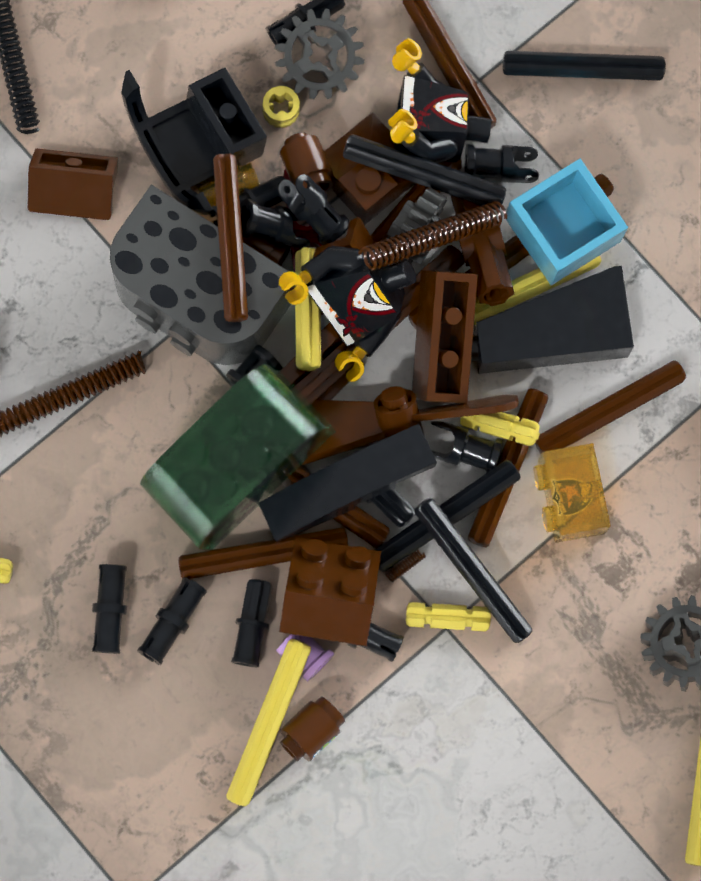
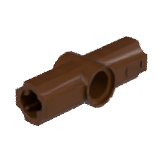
[450,195,515,307]

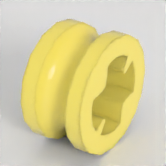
[263,86,300,128]

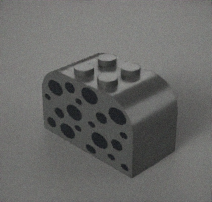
[110,184,295,365]

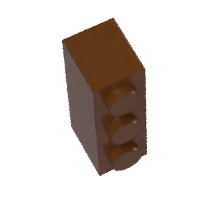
[412,270,478,404]

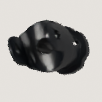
[464,144,539,183]
[277,174,350,245]
[240,199,310,248]
[431,421,503,473]

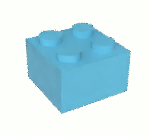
[506,158,628,286]

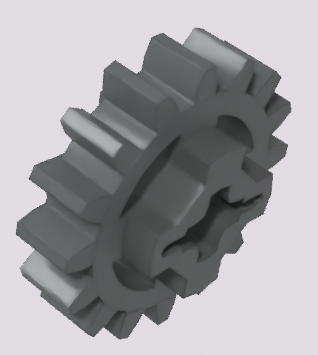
[274,9,364,99]
[386,187,447,266]
[640,595,701,692]

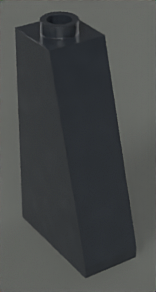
[471,266,634,374]

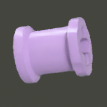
[276,634,334,682]

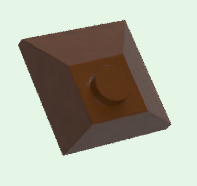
[324,112,416,225]

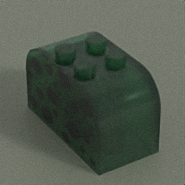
[140,364,336,550]

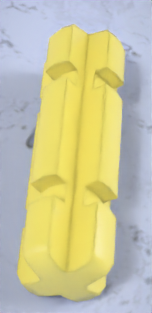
[460,412,540,446]
[406,602,491,631]

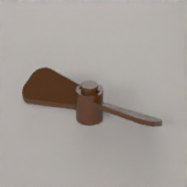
[280,386,519,465]

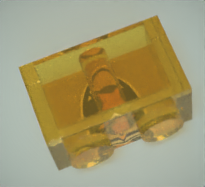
[533,443,611,543]

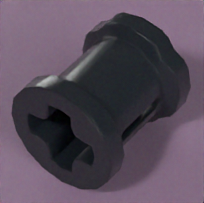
[226,344,283,400]

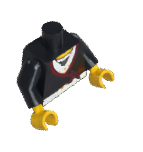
[388,38,491,163]
[279,246,416,382]

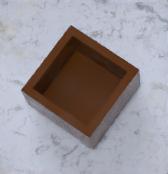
[279,537,381,646]

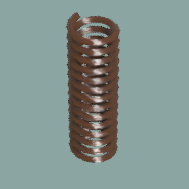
[385,550,426,582]

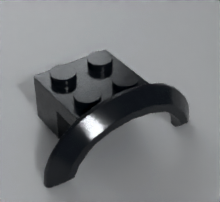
[121,67,267,215]

